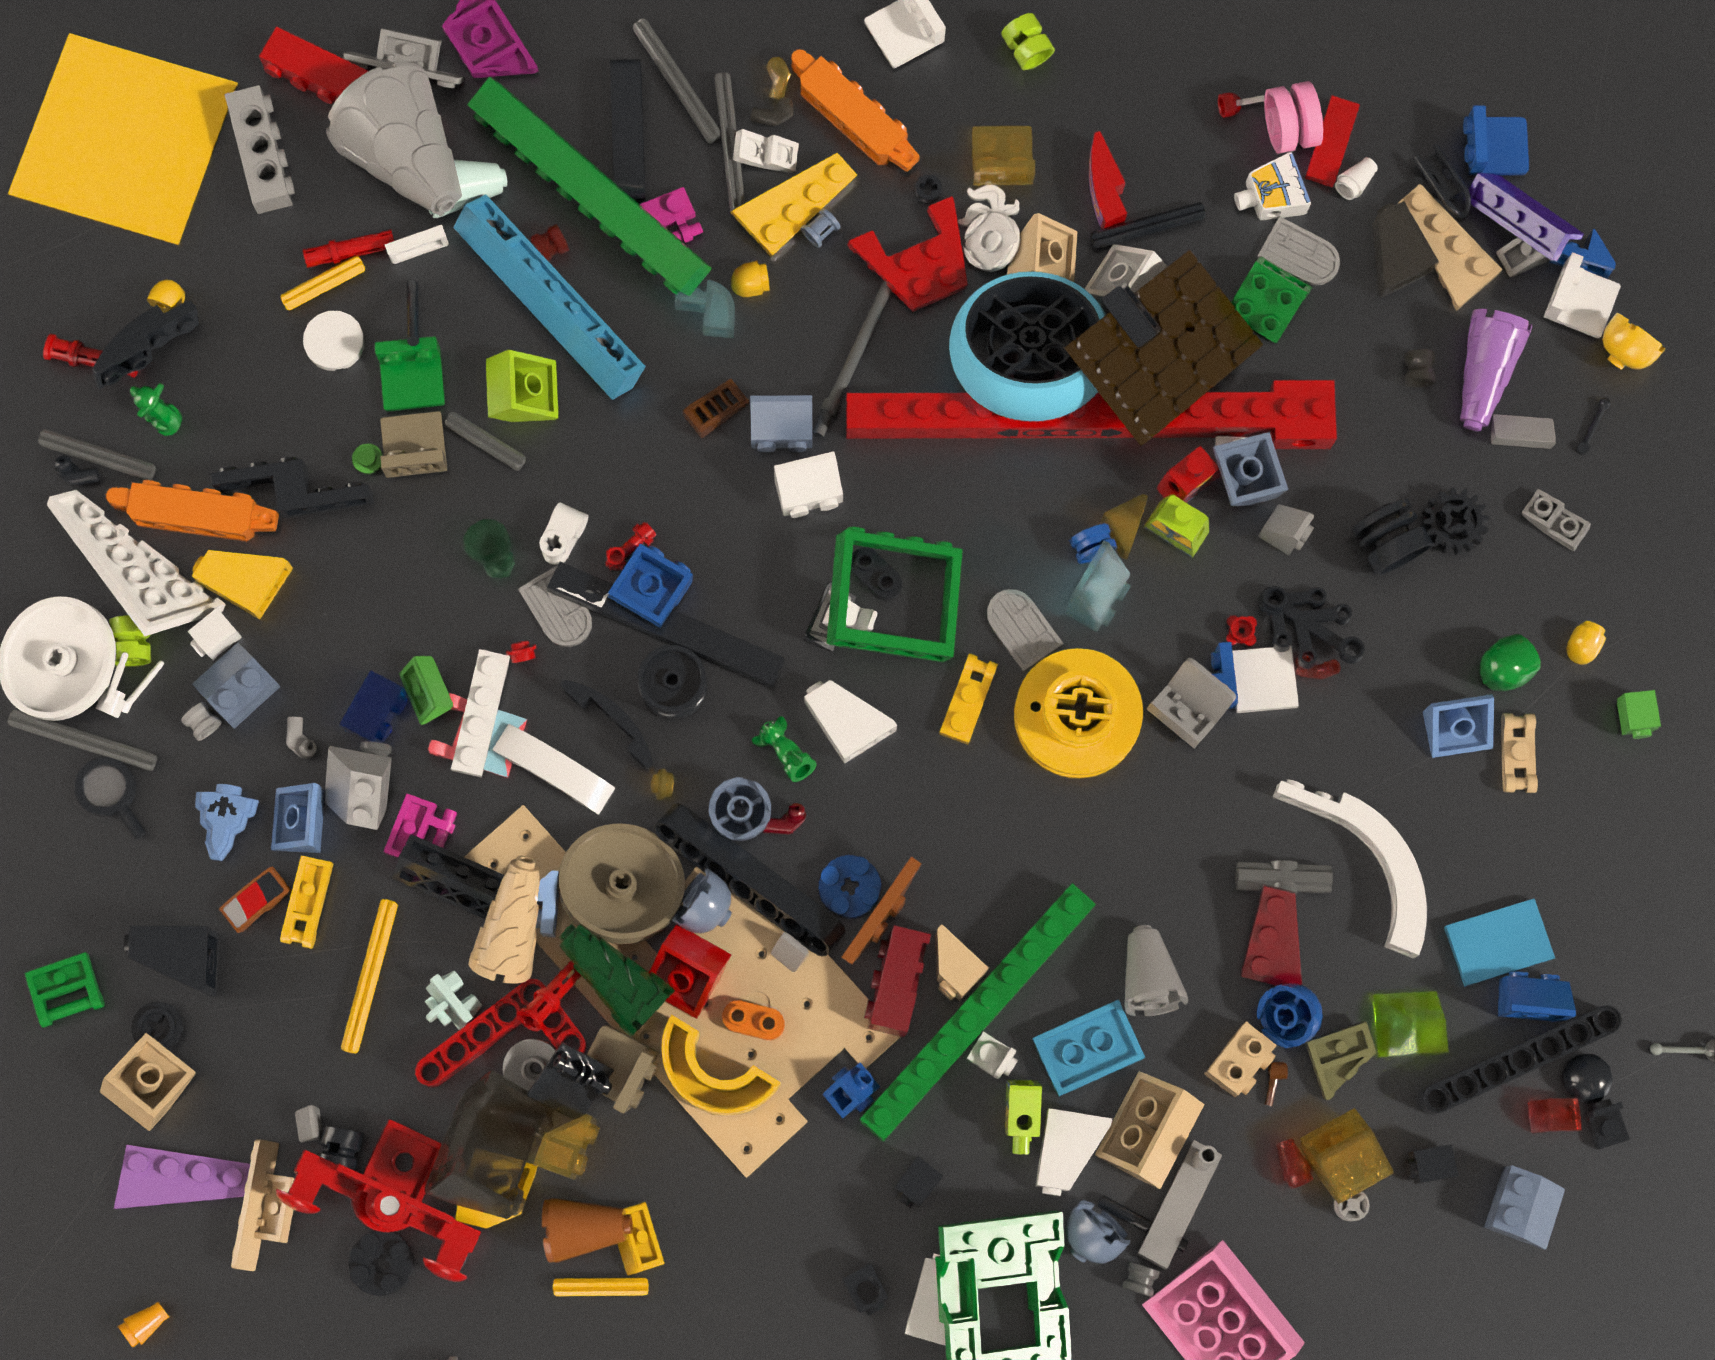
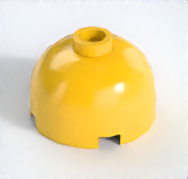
[1602,313,1666,370]

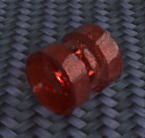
[529,224,570,261]

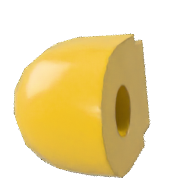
[731,261,770,297]
[147,279,185,313]
[1566,621,1606,665]

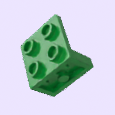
[1231,256,1313,343]
[375,336,445,411]

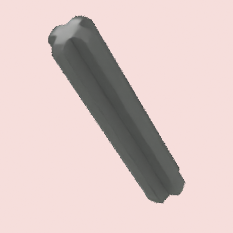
[445,412,526,471]

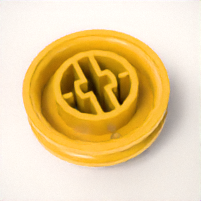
[1014,648,1143,778]

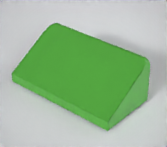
[399,656,453,725]

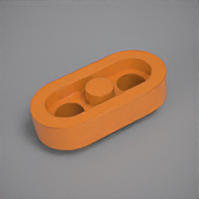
[722,1000,785,1041]

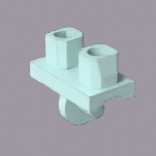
[425,971,482,1030]

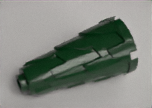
[558,924,675,1037]

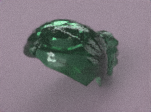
[463,519,515,578]

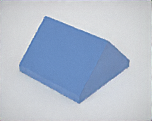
[1423,694,1494,758]
[271,783,325,853]

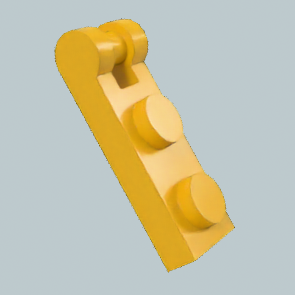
[939,653,998,745]
[280,855,333,949]

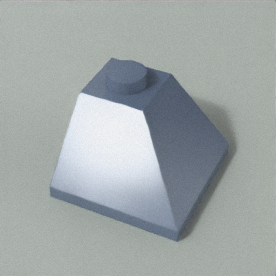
[1213,432,1288,506]

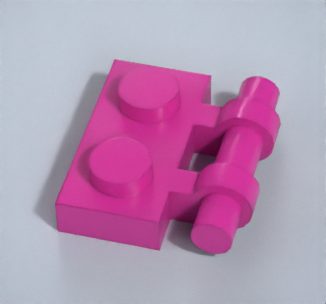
[639,187,703,243]
[383,794,457,858]

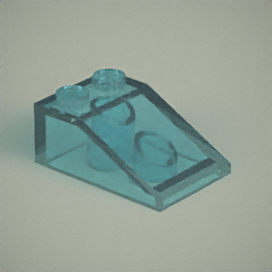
[1065,540,1131,632]

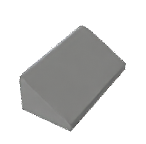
[1491,414,1556,449]

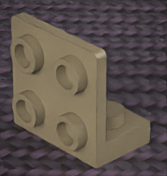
[380,411,447,478]

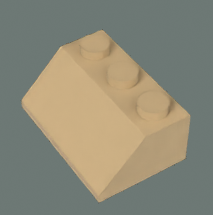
[1095,1071,1205,1189]

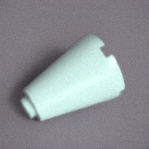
[429,159,507,218]

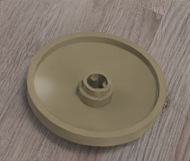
[558,824,685,944]

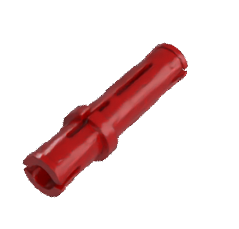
[302,229,394,268]

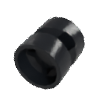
[317,1126,364,1171]

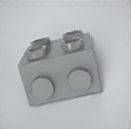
[1147,658,1236,749]

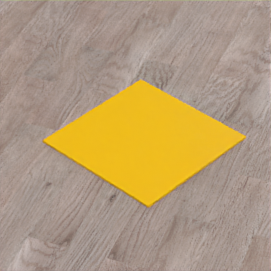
[8,33,238,245]

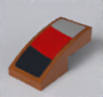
[219,866,292,933]

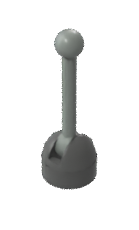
[1650,1039,1715,1063]

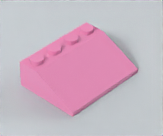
[1142,1240,1305,1360]

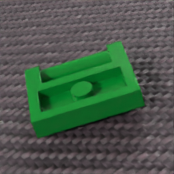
[24,952,105,1028]

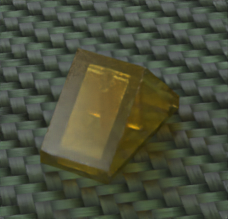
[1101,494,1148,560]

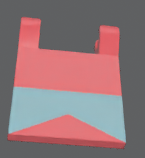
[428,693,527,778]

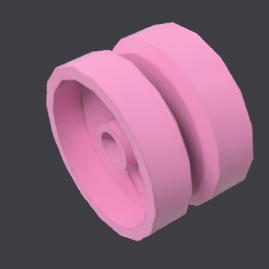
[1264,81,1323,154]

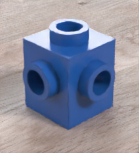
[823,1063,880,1119]

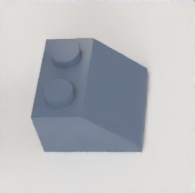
[750,395,812,453]
[192,642,280,729]
[1484,1165,1565,1250]

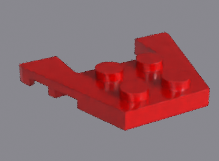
[847,196,968,312]

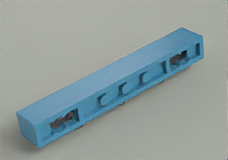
[453,195,646,400]

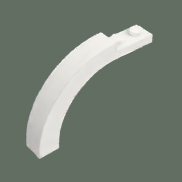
[1273,779,1427,959]

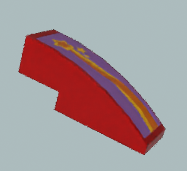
[1089,131,1127,229]

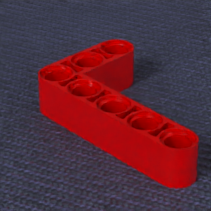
[415,979,587,1088]

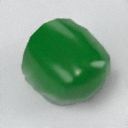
[1480,634,1541,692]

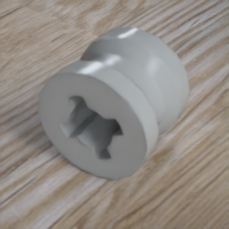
[181,702,222,741]
[1333,1189,1370,1222]

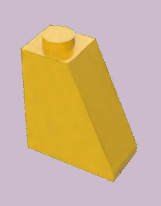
[192,550,293,620]

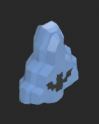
[195,784,259,861]

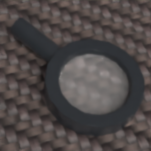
[75,757,146,839]

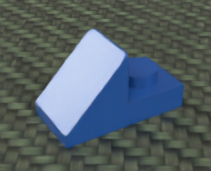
[1549,229,1616,279]
[1211,642,1238,709]

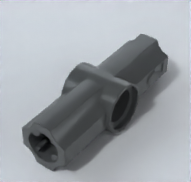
[1235,860,1333,895]

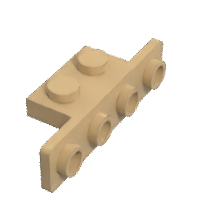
[231,1139,294,1271]

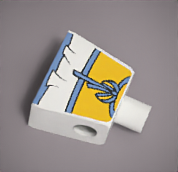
[1234,152,1311,220]

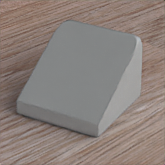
[771,932,809,972]
[295,1105,322,1143]

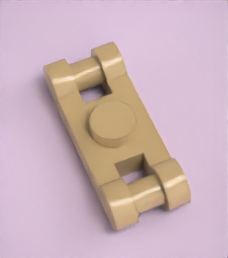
[1501,713,1538,793]

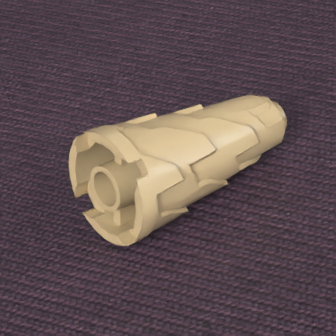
[468,855,540,984]

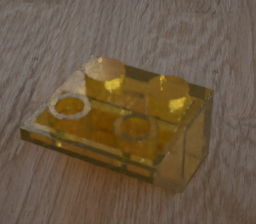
[1300,1108,1393,1204]
[533,1114,600,1181]

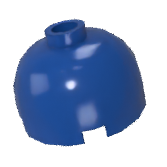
[1257,983,1323,1048]

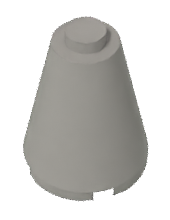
[1124,925,1188,1016]

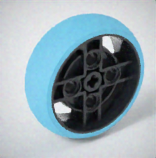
[949,272,1106,421]

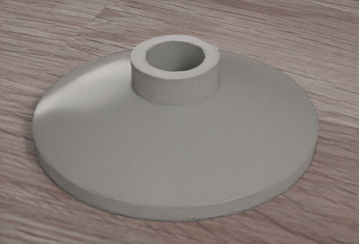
[503,1039,557,1102]

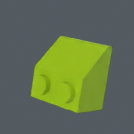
[486,350,559,422]

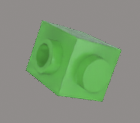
[1616,690,1661,739]

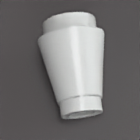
[1335,157,1378,200]

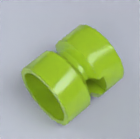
[1001,13,1055,70]
[109,615,151,667]

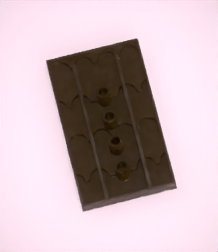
[1065,250,1264,446]

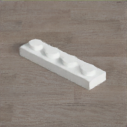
[451,649,510,778]

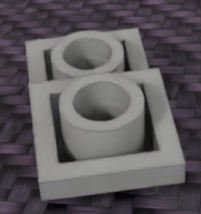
[1521,489,1591,551]

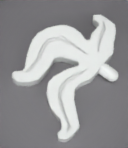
[958,185,1019,227]

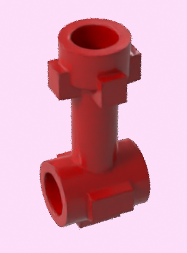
[605,522,656,571]

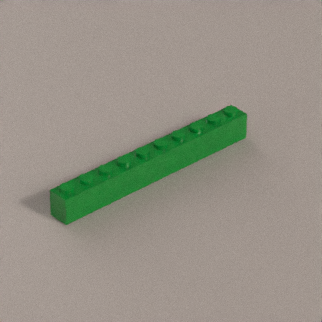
[467,77,712,296]
[860,883,1096,1142]

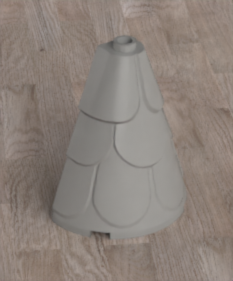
[326,62,462,216]

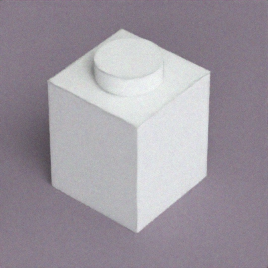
[188,608,242,661]

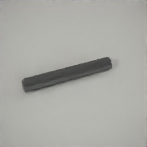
[38,429,156,480]

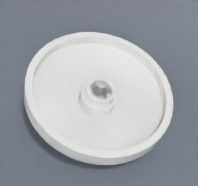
[0,597,116,721]

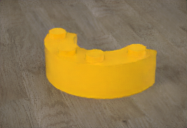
[662,1014,781,1115]

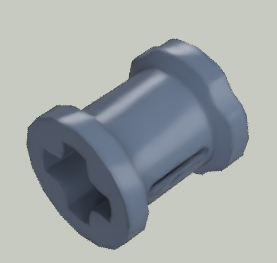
[801,208,841,248]

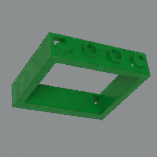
[826,527,963,662]

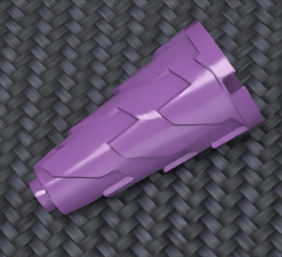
[1460,309,1532,431]

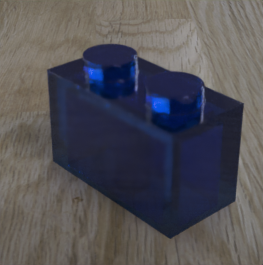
[340,670,408,742]

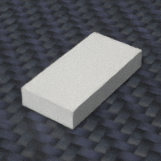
[385,225,449,264]

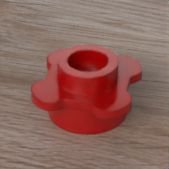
[1226,615,1257,646]
[506,640,536,663]

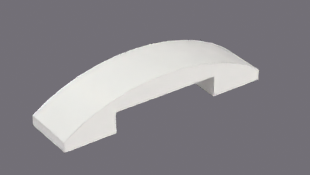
[492,724,615,815]

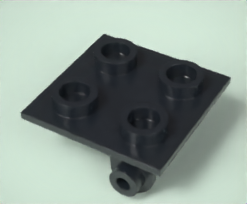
[527,1042,614,1123]

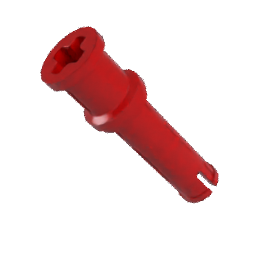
[43,333,138,378]
[517,960,581,1032]

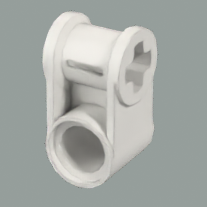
[539,502,588,565]

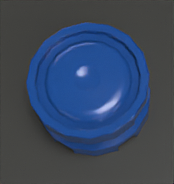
[1069,523,1118,564]

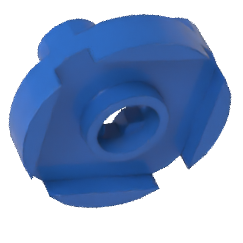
[819,855,881,919]

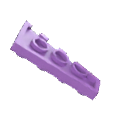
[114,1145,250,1209]

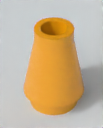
[118,1302,169,1347]

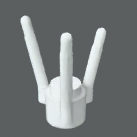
[95,652,164,718]

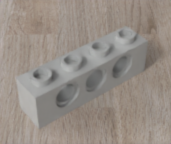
[225,85,295,214]

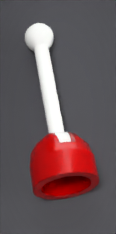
[1218,90,1289,118]

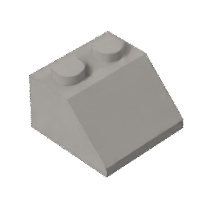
[324,746,391,830]

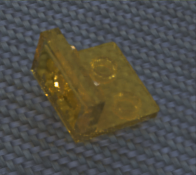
[972,126,1035,185]

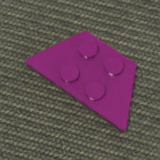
[442,0,538,78]

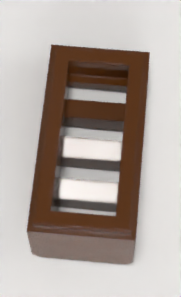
[682,379,750,439]

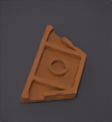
[842,857,922,964]

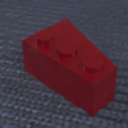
[864,925,931,1037]

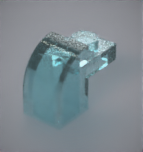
[675,280,736,338]

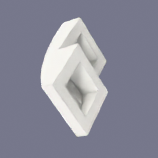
[733,129,799,173]

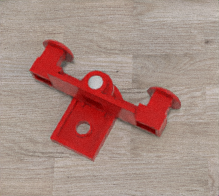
[276,1119,481,1282]

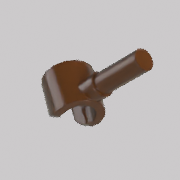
[1265,1062,1288,1106]

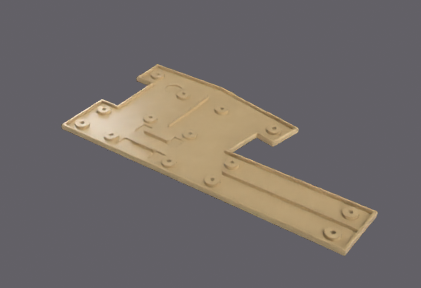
[464,805,901,1178]

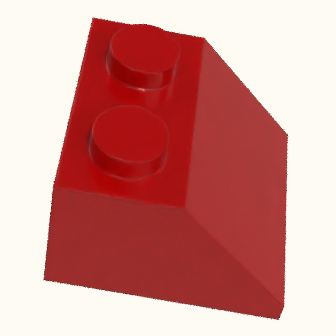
[649,924,732,1019]

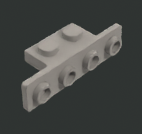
[343,28,465,88]

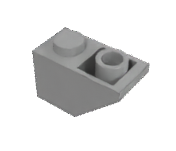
[1258,504,1314,556]

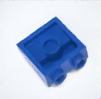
[607,543,693,628]

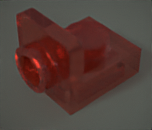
[1528,1098,1582,1133]

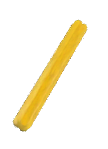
[341,899,398,1054]

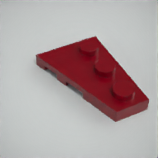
[1240,884,1302,985]

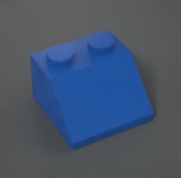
[1498,971,1576,1023]

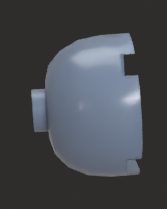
[708,777,771,841]
[672,869,732,934]
[1065,1200,1130,1264]

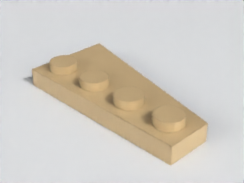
[1396,184,1502,311]

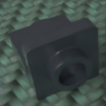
[1584,1099,1630,1150]

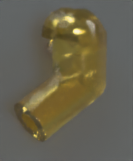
[767,57,790,100]

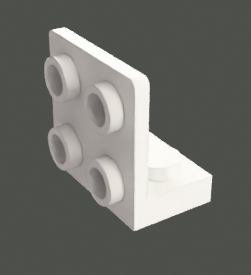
[865,0,946,68]
[1543,252,1621,338]

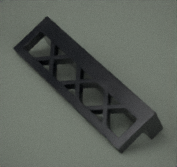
[392,834,504,919]

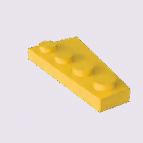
[730,153,857,257]

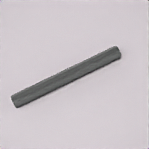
[633,18,721,144]
[714,72,745,212]
[7,709,158,771]

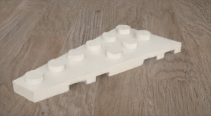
[47,490,226,636]

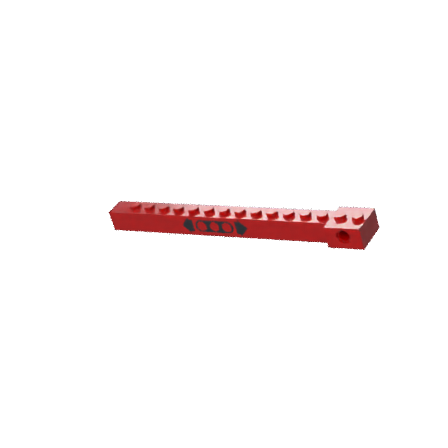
[846,380,1337,449]

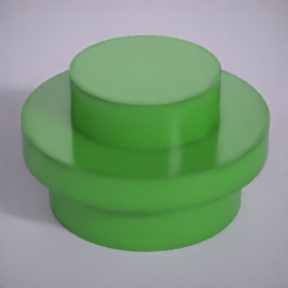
[352,443,383,474]

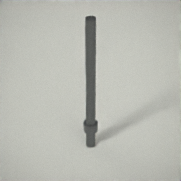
[812,281,892,438]

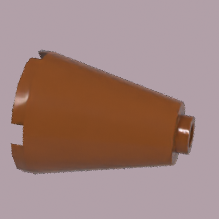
[542,1198,633,1263]

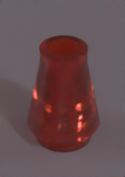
[1276,1139,1314,1189]

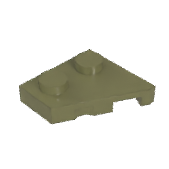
[1305,1021,1376,1100]

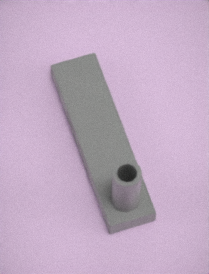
[1136,1140,1222,1270]

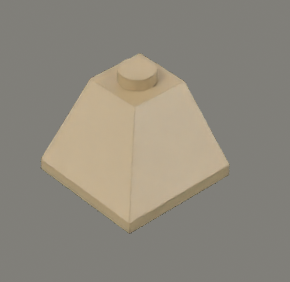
[1007,213,1078,282]

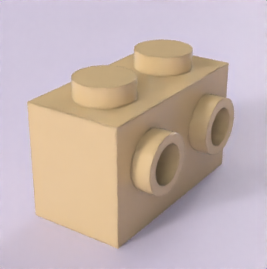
[1204,1022,1277,1098]

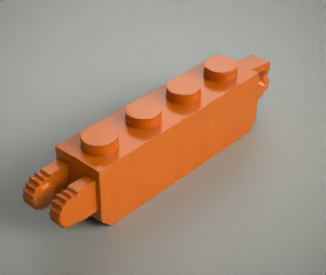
[791,49,919,172]
[105,480,279,542]

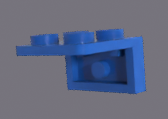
[1463,106,1529,175]

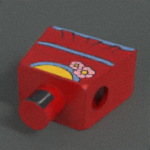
[1156,446,1220,503]

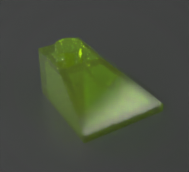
[1373,991,1448,1058]

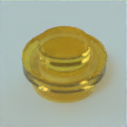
[651,769,674,800]

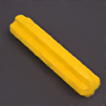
[280,256,365,310]
[553,1278,649,1296]

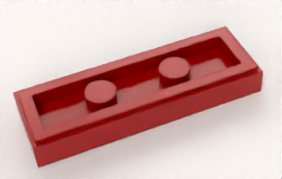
[1304,95,1360,188]

